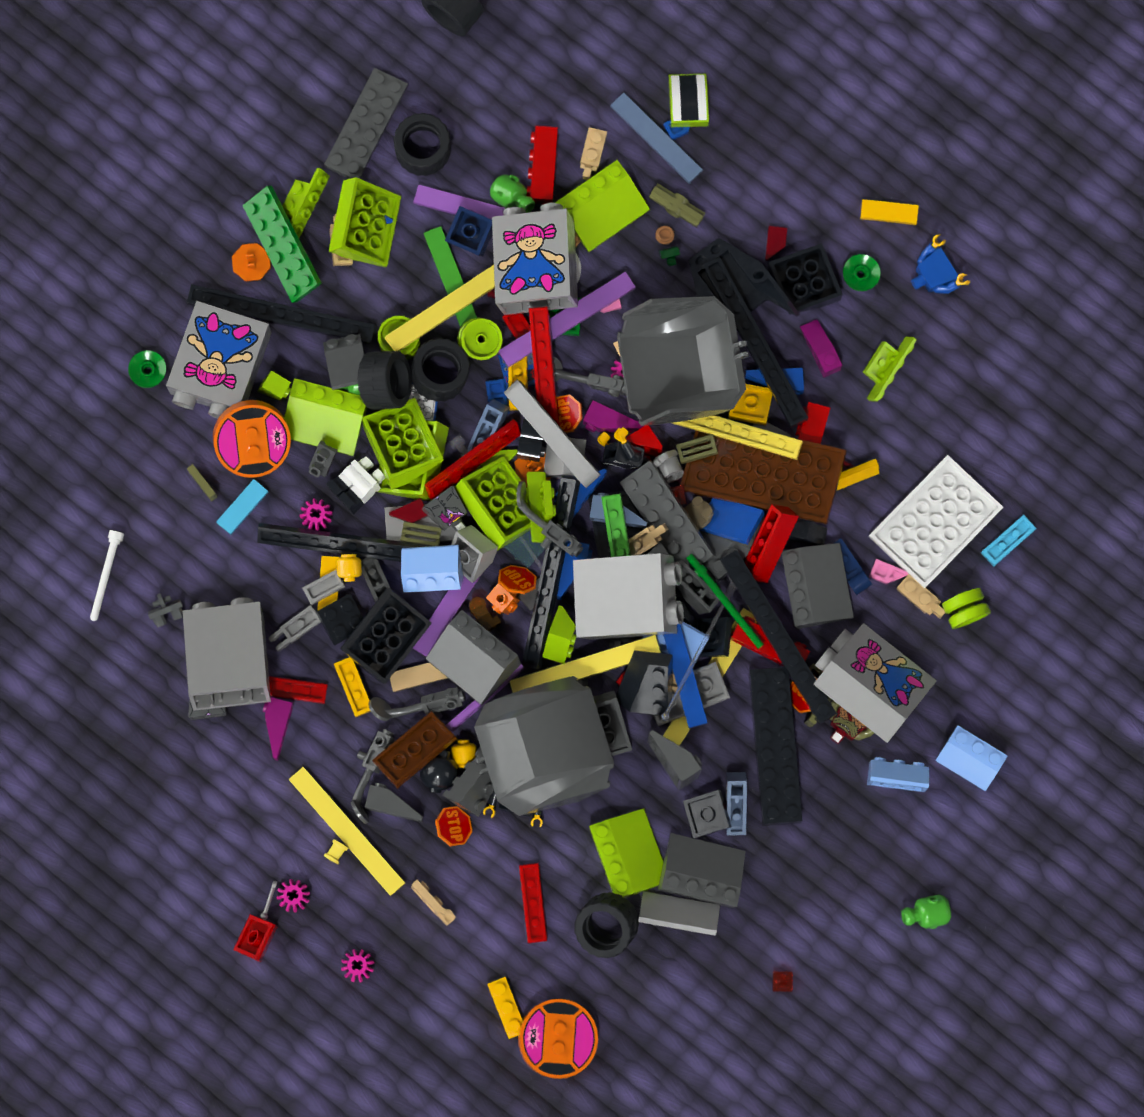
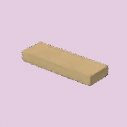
[390,663,448,692]

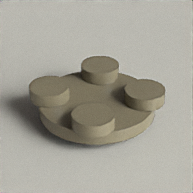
[684,496,714,530]

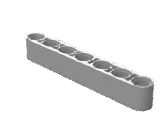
[504,379,601,488]

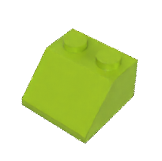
[542,605,576,664]

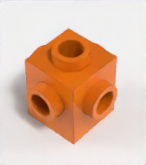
[486,583,520,615]

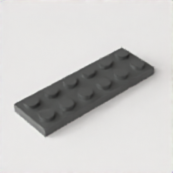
[324,68,408,179]
[620,461,715,571]

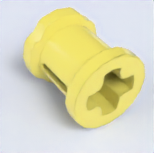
[323,839,348,865]

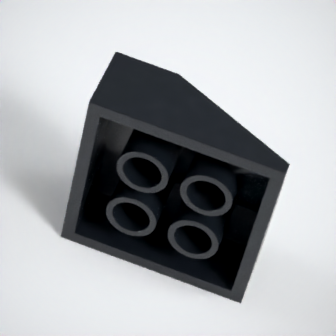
[768,243,843,315]

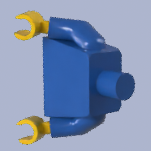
[911,234,970,294]

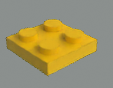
[729,384,773,426]

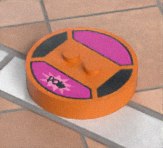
[213,400,291,478]
[518,999,598,1078]

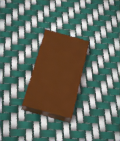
[372,711,457,789]

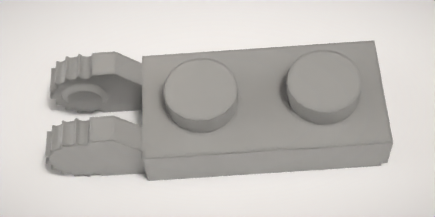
[268,605,321,652]

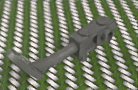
[553,357,626,397]
[517,481,583,557]
[368,687,466,721]
[351,729,395,824]

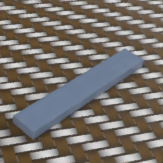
[610,93,703,184]

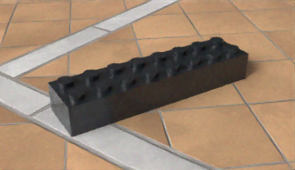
[748,667,802,826]

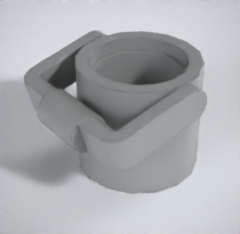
[653,450,684,484]

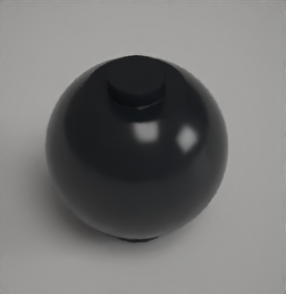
[420,750,458,793]

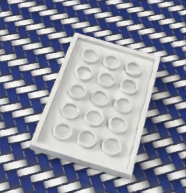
[868,455,1003,589]

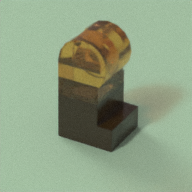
[469,597,501,632]

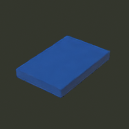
[700,498,765,545]

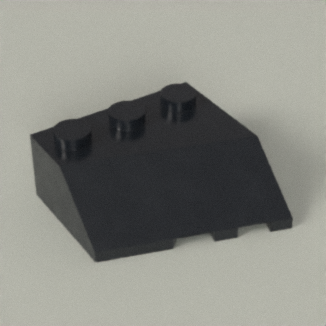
[616,650,673,716]

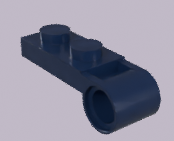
[833,538,873,595]

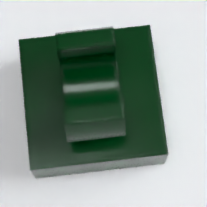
[658,246,680,266]

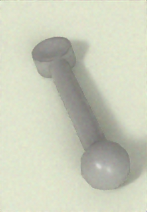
[260,881,277,920]

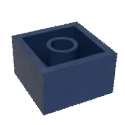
[445,206,493,257]

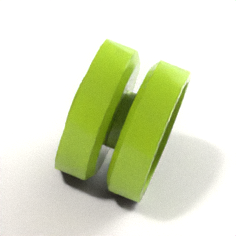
[378,316,420,360]
[457,318,503,360]
[942,588,991,629]

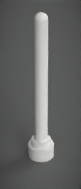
[90,530,124,621]

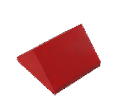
[625,425,663,457]
[233,914,277,962]

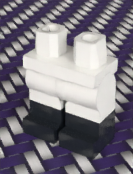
[326,456,385,514]

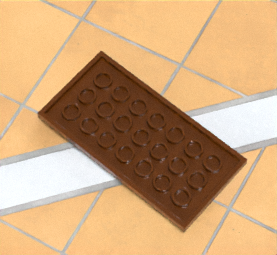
[679,430,847,524]

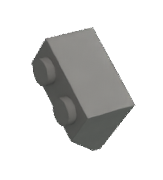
[543,438,586,481]
[451,525,498,583]

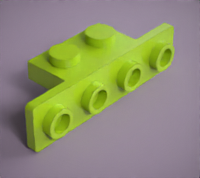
[282,168,330,238]
[862,337,917,402]
[526,472,556,543]

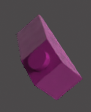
[800,319,842,378]
[583,400,643,433]
[263,697,294,761]

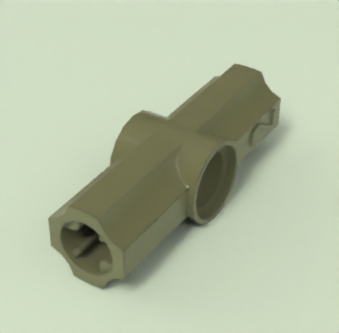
[649,184,705,228]

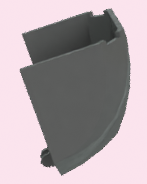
[617,296,750,426]
[474,676,614,816]

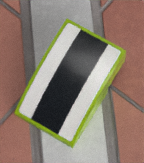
[669,74,709,127]

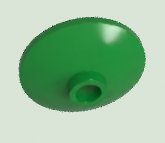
[843,254,880,291]
[128,350,166,388]

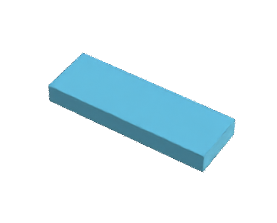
[216,479,269,535]
[981,515,1037,567]

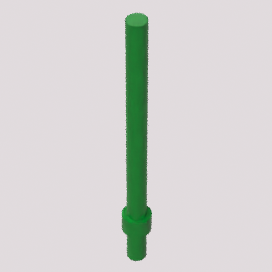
[686,554,764,649]

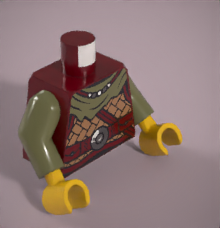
[830,700,874,744]

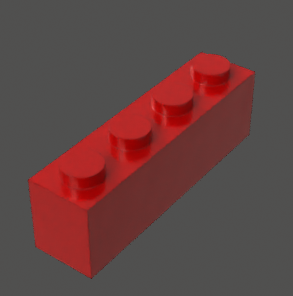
[527,126,558,204]
[795,402,830,444]
[744,504,799,583]
[730,616,810,667]

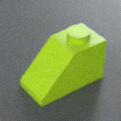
[257,371,291,400]

